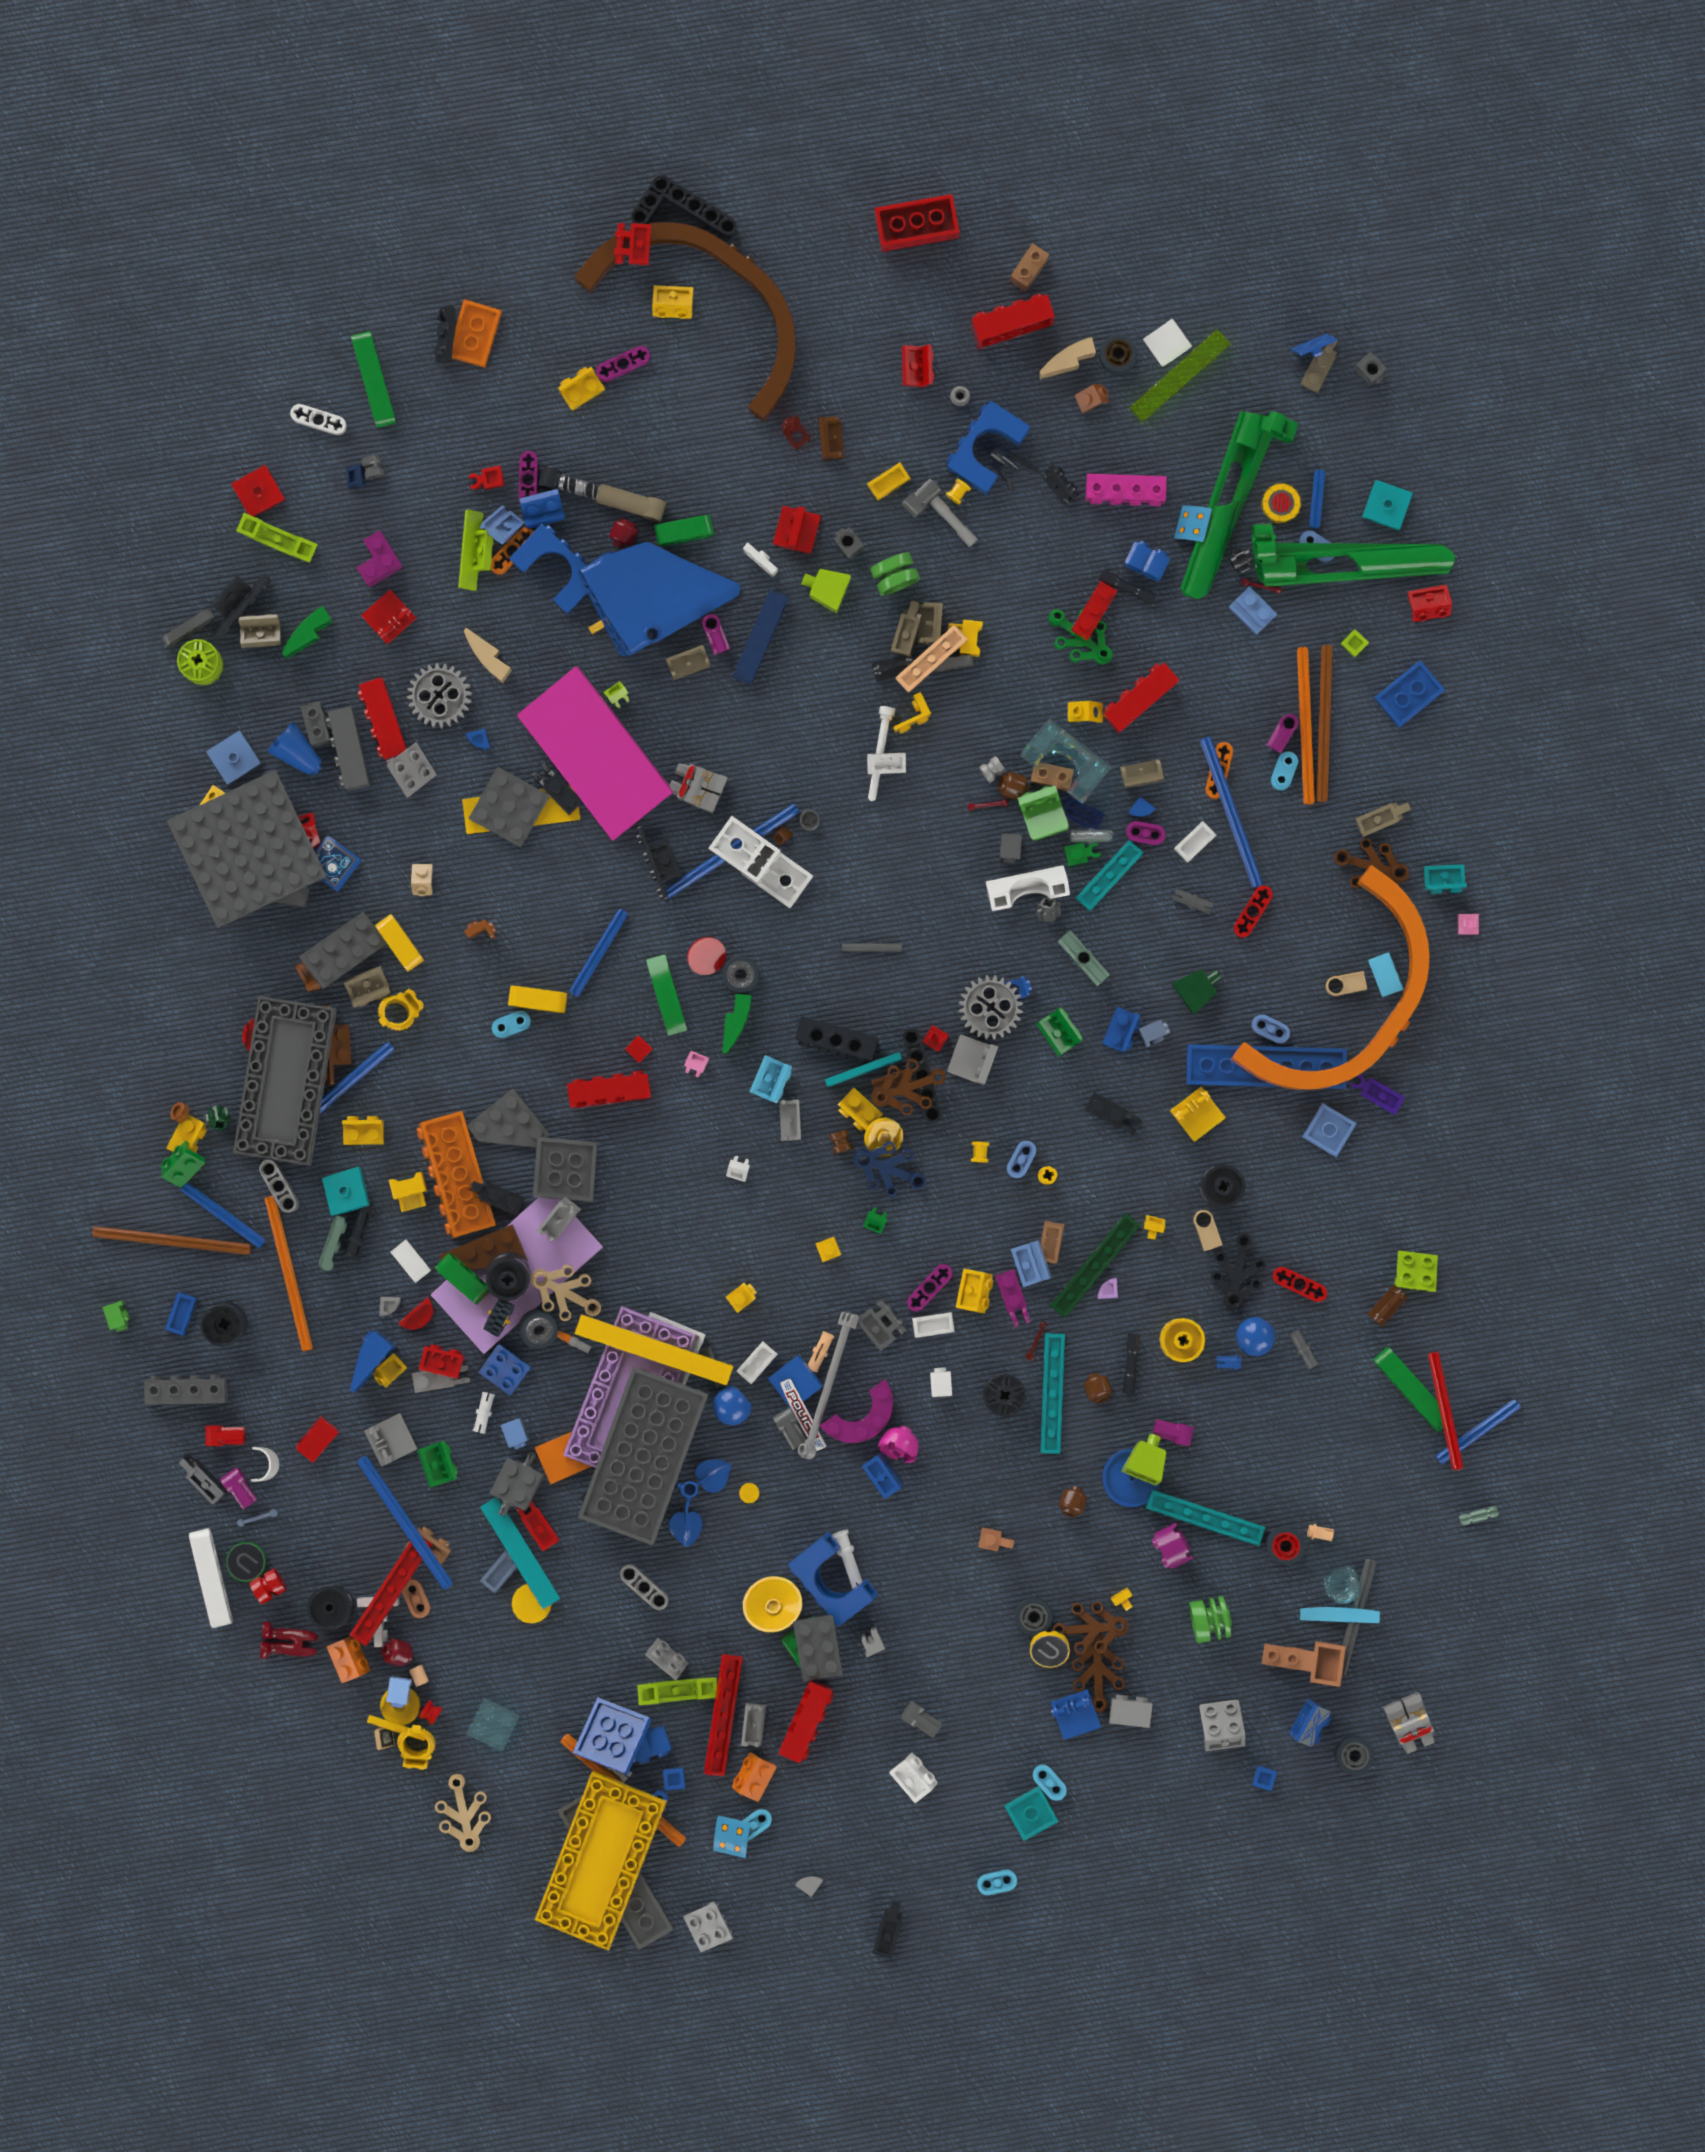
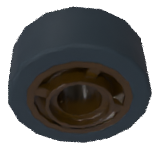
[1099,335,1137,375]

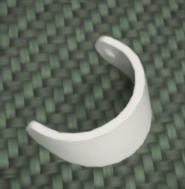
[251,1447,279,1482]

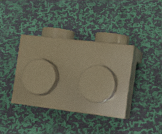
[239,614,281,648]
[343,966,390,1007]

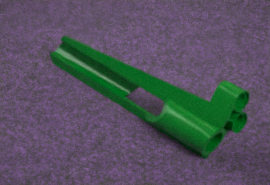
[1181,411,1299,599]
[1252,523,1455,587]

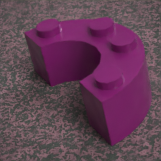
[820,1379,893,1443]

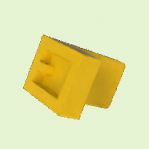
[893,692,931,734]

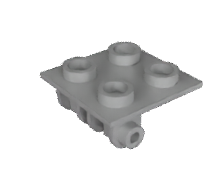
[386,742,437,798]
[364,1413,417,1467]
[645,1638,688,1680]
[683,1901,733,1952]

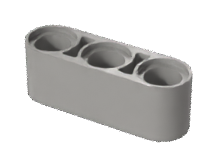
[259,1160,299,1213]
[620,1564,669,1610]

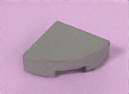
[379,1297,401,1317]
[795,1876,823,1897]

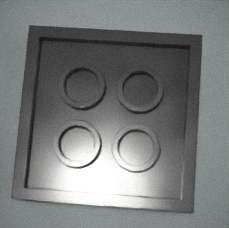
[469,767,550,848]
[532,1137,597,1202]

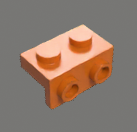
[327,1636,370,1683]
[732,1752,777,1802]

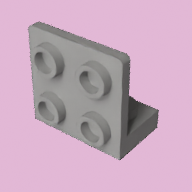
[947,1035,998,1085]
[1199,1700,1245,1751]

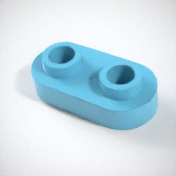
[1271,752,1298,791]
[492,1011,531,1038]
[1033,1764,1066,1801]
[742,1808,772,1841]
[977,1870,1017,1895]

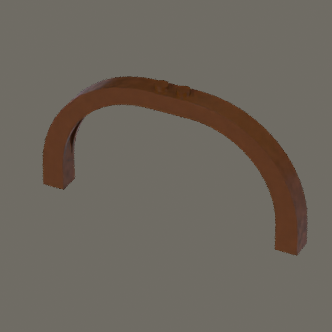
[574,222,796,422]

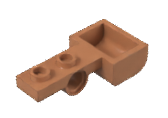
[1262,1641,1346,1687]

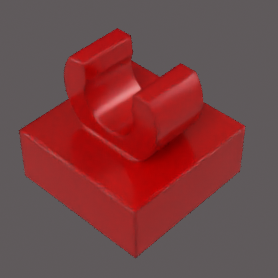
[922,1025,949,1052]

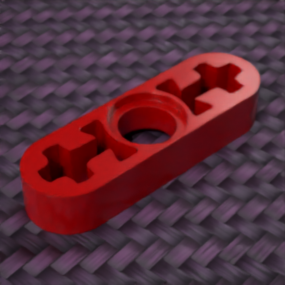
[1233,885,1273,938]
[1272,1267,1327,1302]

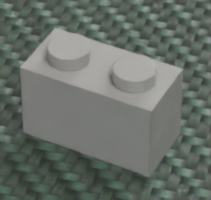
[1109,1694,1152,1728]

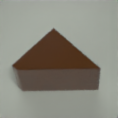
[772,826,794,846]

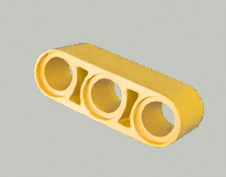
[375,914,424,972]
[508,986,568,1013]

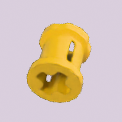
[945,478,971,505]
[971,1142,989,1163]
[1038,1166,1057,1184]

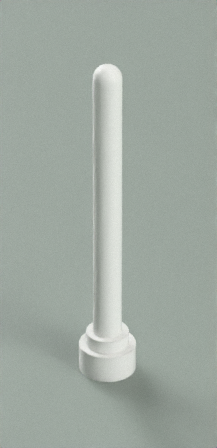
[868,706,895,801]

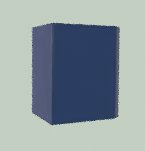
[346,464,366,488]

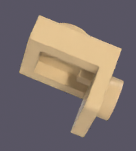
[411,864,433,896]

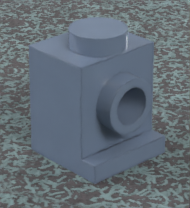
[1138,1020,1170,1048]

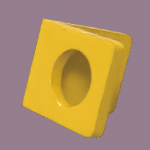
[1068,701,1103,723]

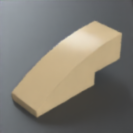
[1039,337,1096,379]
[464,628,512,683]

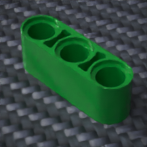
[655,515,715,546]
[435,1252,490,1305]

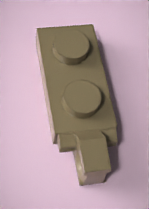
[1300,340,1338,393]
[891,601,922,658]
[1355,802,1411,837]

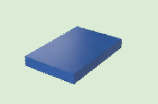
[1374,660,1445,728]

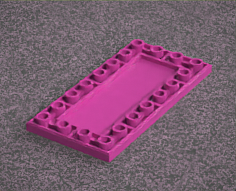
[517,666,674,841]

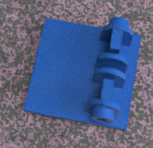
[478,1344,531,1396]
[1051,1689,1101,1740]

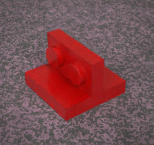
[773,506,821,555]

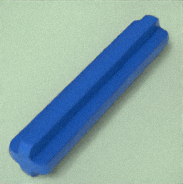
[1309,470,1325,529]

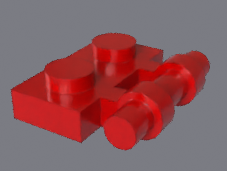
[614,223,651,266]

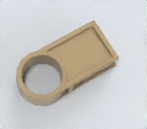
[1325,971,1367,996]
[1193,1210,1222,1251]

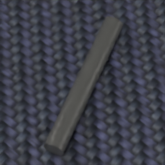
[842,943,902,951]

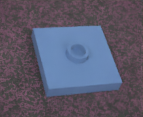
[206,730,261,786]
[1302,1103,1357,1158]

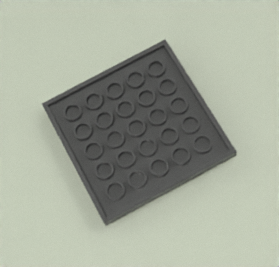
[167,770,327,928]

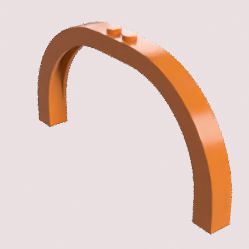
[1231,865,1429,1090]

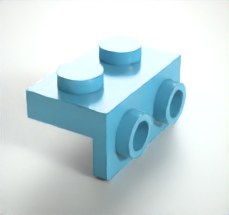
[749,1055,792,1103]

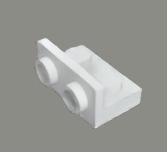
[889,1753,938,1803]

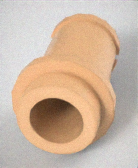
[1307,1524,1334,1542]

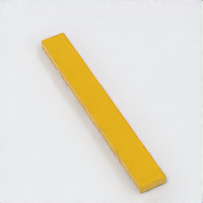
[575,1314,733,1385]

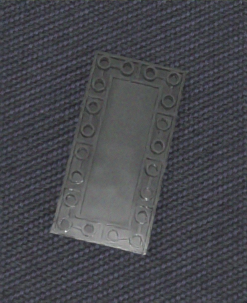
[233,996,337,1166]

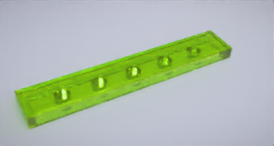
[1129,329,1231,423]

